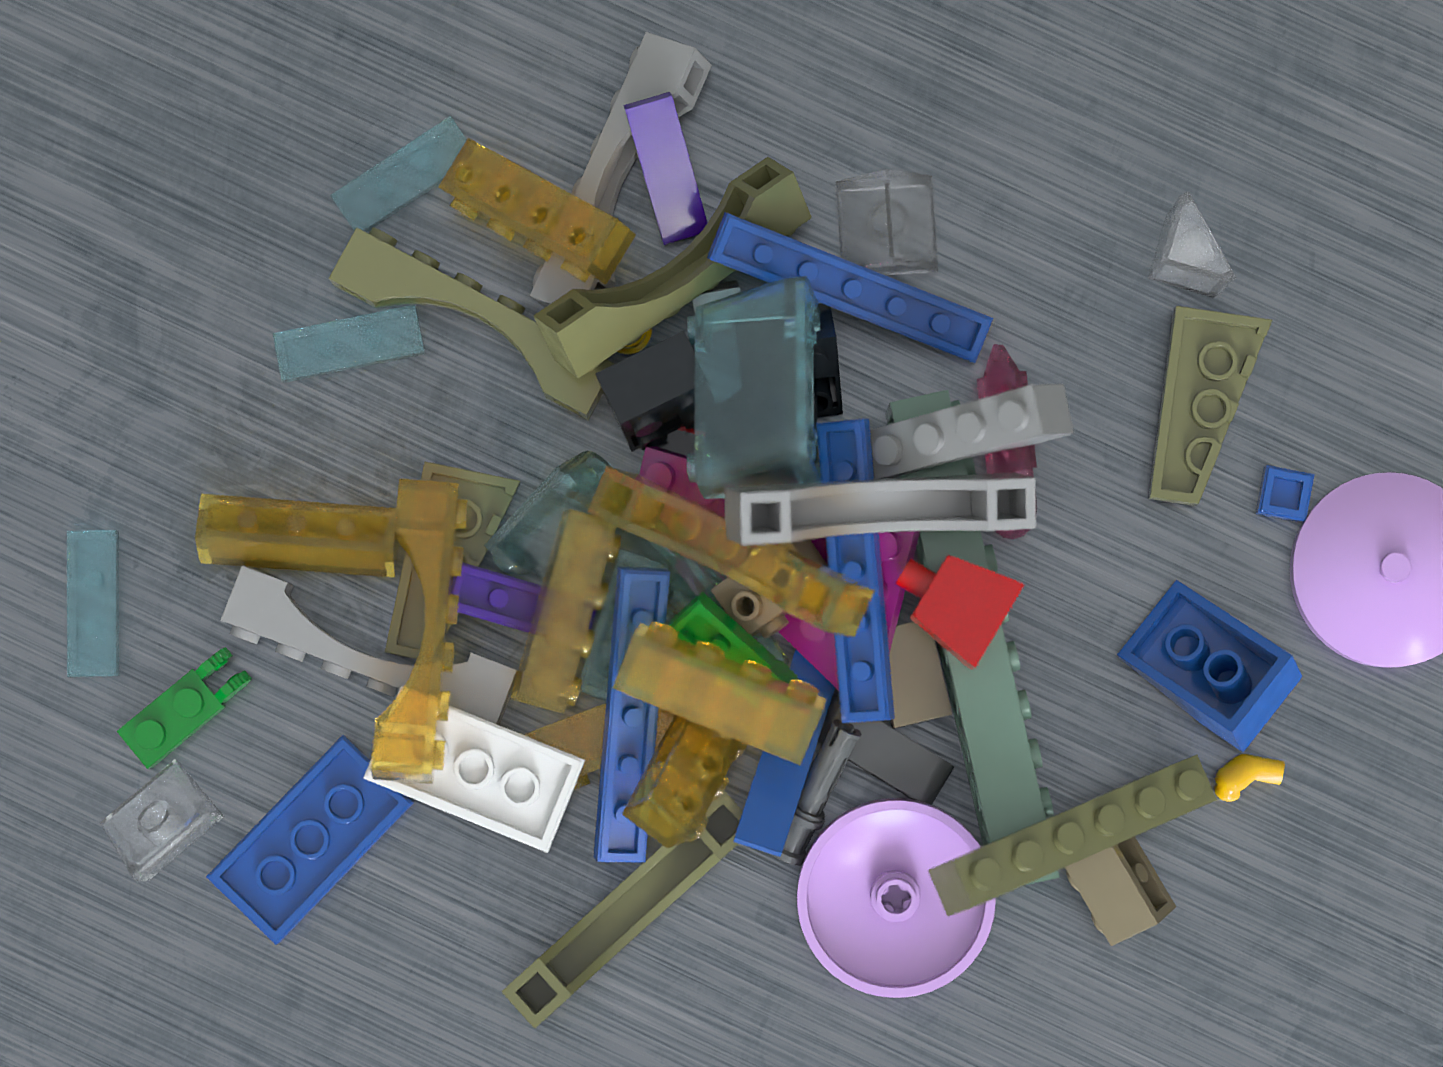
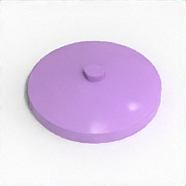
[1290,472,1443,668]
[797,798,996,998]

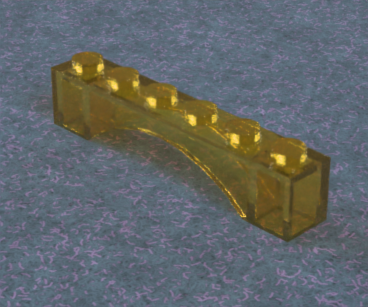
[587,466,875,637]
[371,478,468,784]

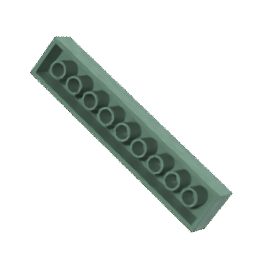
[885,390,1059,885]

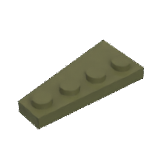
[1148,306,1272,506]
[385,461,521,663]

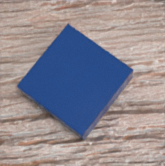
[1255,465,1314,523]

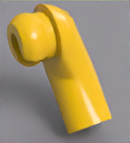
[1214,754,1285,802]

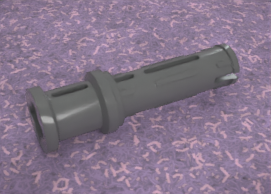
[773,719,862,866]

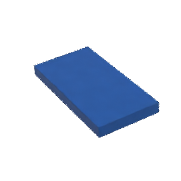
[206,735,415,945]

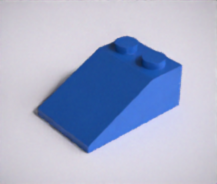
[1117,580,1303,753]

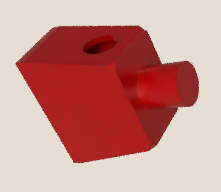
[895,555,1024,670]

